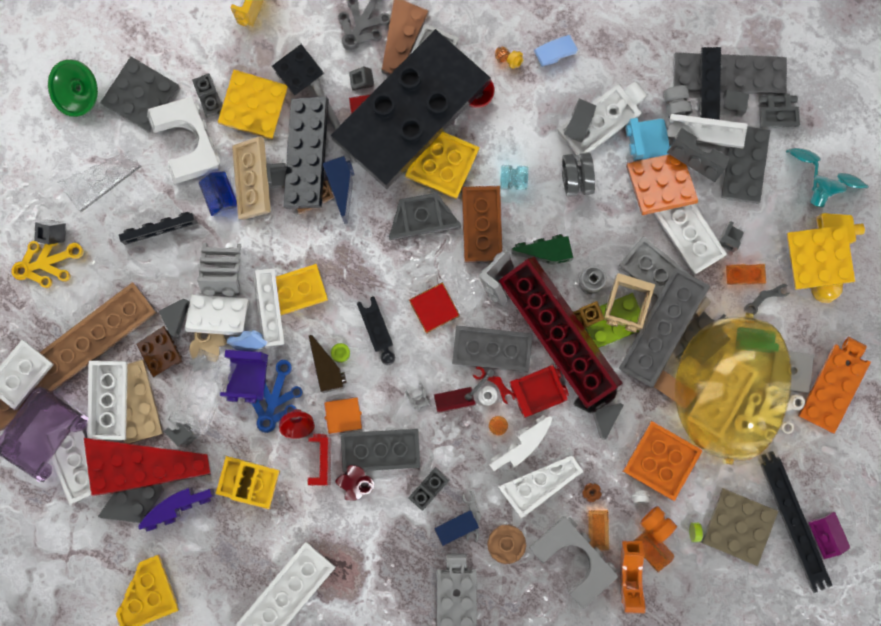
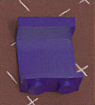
[220,350,268,404]

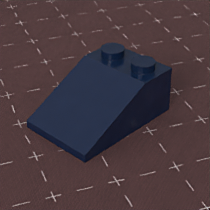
[323,156,355,224]

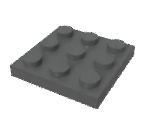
[100,56,179,132]

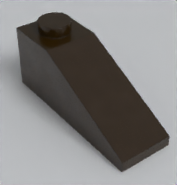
[308,335,347,393]

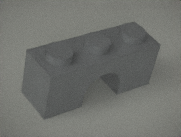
[667,128,729,182]

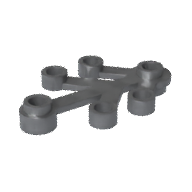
[338,0,391,51]

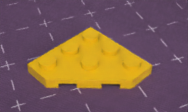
[116,554,180,626]

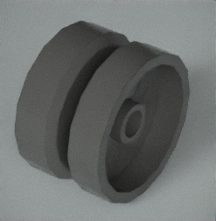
[562,152,595,197]

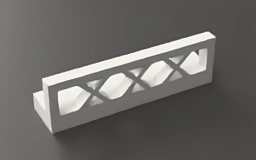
[668,114,748,149]
[253,269,284,349]

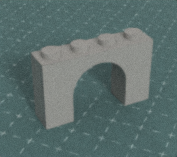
[529,516,618,609]

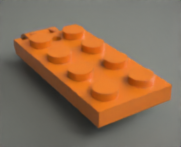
[798,336,871,434]

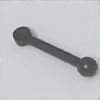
[465,369,495,401]

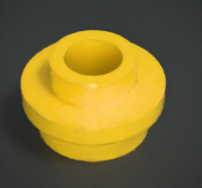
[507,50,524,69]

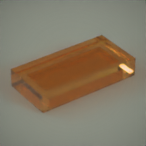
[588,510,609,550]

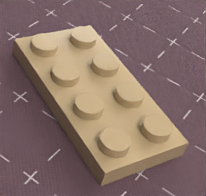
[232,137,271,220]
[124,360,164,444]

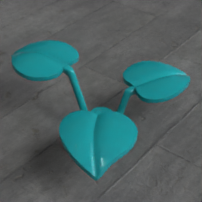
[786,148,869,207]

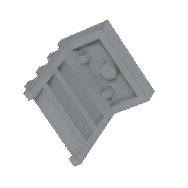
[197,243,242,296]

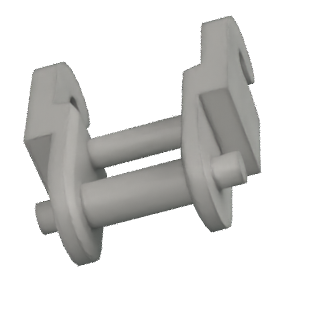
[405,383,431,412]

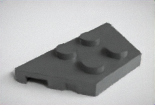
[389,192,461,240]
[98,484,164,523]

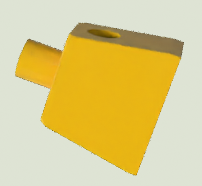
[816,213,865,245]

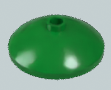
[48,59,98,117]

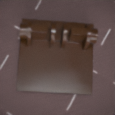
[136,326,183,378]

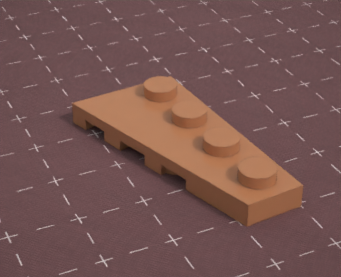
[382,0,428,75]

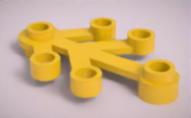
[11,241,84,288]

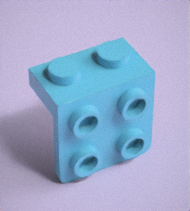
[625,118,670,161]

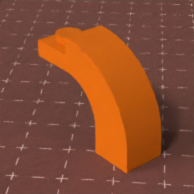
[620,541,646,613]

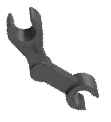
[744,284,790,316]

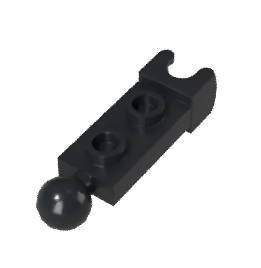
[357,296,396,365]

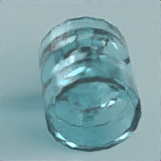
[500,165,528,191]

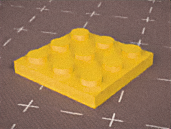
[218,69,288,140]
[405,132,480,200]
[787,225,855,290]

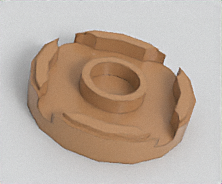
[487,525,526,564]

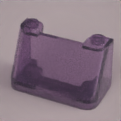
[0,387,88,483]

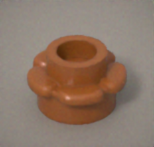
[582,483,602,502]

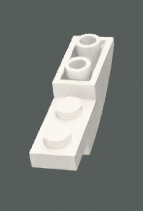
[489,415,553,471]

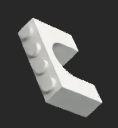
[147,97,220,184]

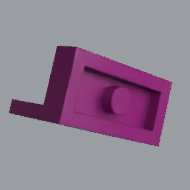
[808,512,850,559]

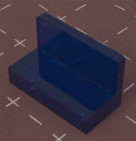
[199,171,237,216]

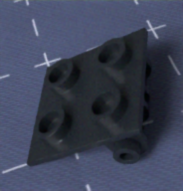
[272,44,324,96]

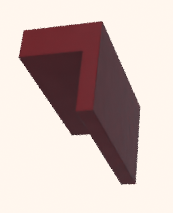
[434,387,476,414]

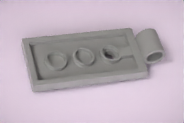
[619,236,711,317]
[437,554,477,626]

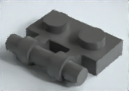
[759,94,800,128]

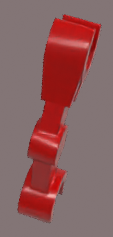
[473,367,515,404]

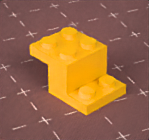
[215,456,280,509]

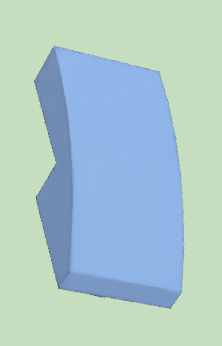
[534,35,578,66]
[227,330,267,351]

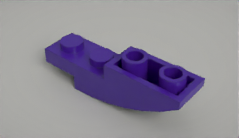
[138,488,215,532]

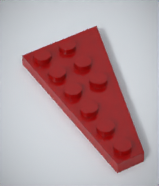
[83,438,211,497]

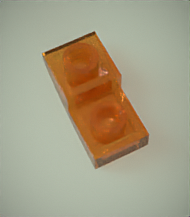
[726,264,766,285]

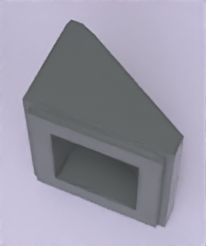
[349,66,374,90]

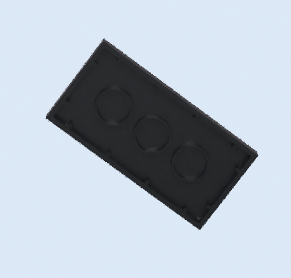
[331,29,491,189]

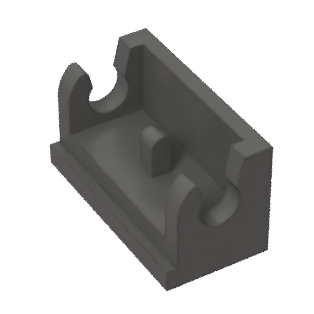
[164,422,200,448]

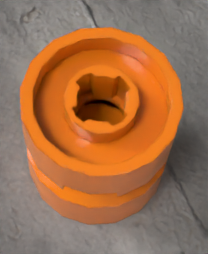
[640,506,677,543]

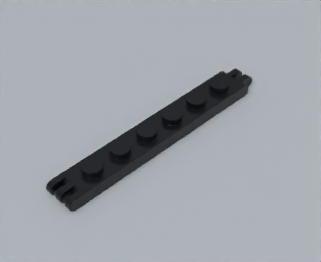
[761,451,833,593]

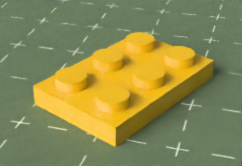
[276,264,328,316]

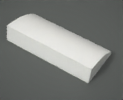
[87,360,128,440]

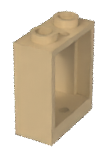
[604,273,655,332]

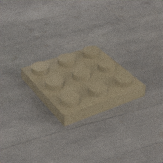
[701,488,779,566]

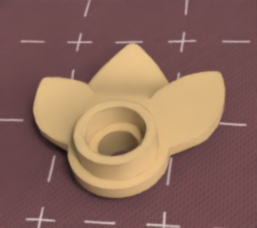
[189,332,227,362]

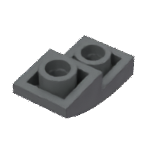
[192,73,222,118]
[564,98,596,142]
[408,467,450,511]

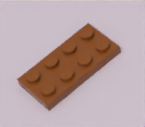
[462,186,502,263]

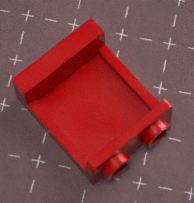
[509,364,569,418]
[307,434,331,486]

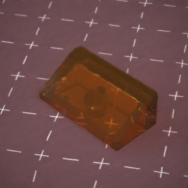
[633,530,675,572]

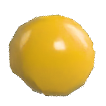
[811,284,843,303]

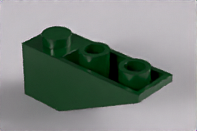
[511,234,574,265]

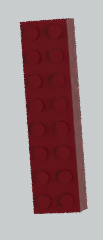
[498,257,623,408]

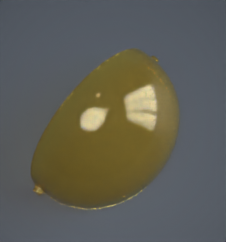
[675,313,791,465]

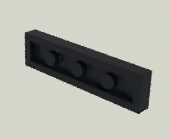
[700,47,721,120]
[118,212,198,245]

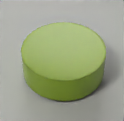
[331,343,350,363]
[689,522,703,542]

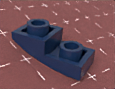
[434,510,479,546]

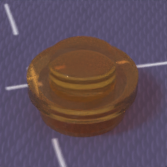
[489,416,508,435]

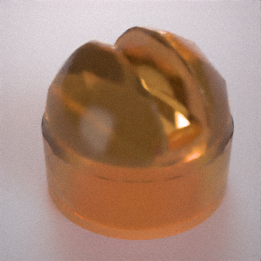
[494,46,510,63]

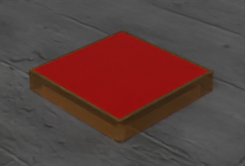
[409,282,460,334]

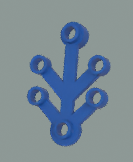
[250,360,303,433]

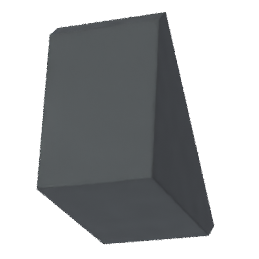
[159,299,190,338]
[592,403,624,440]

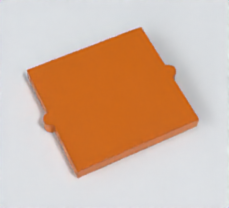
[324,397,362,434]

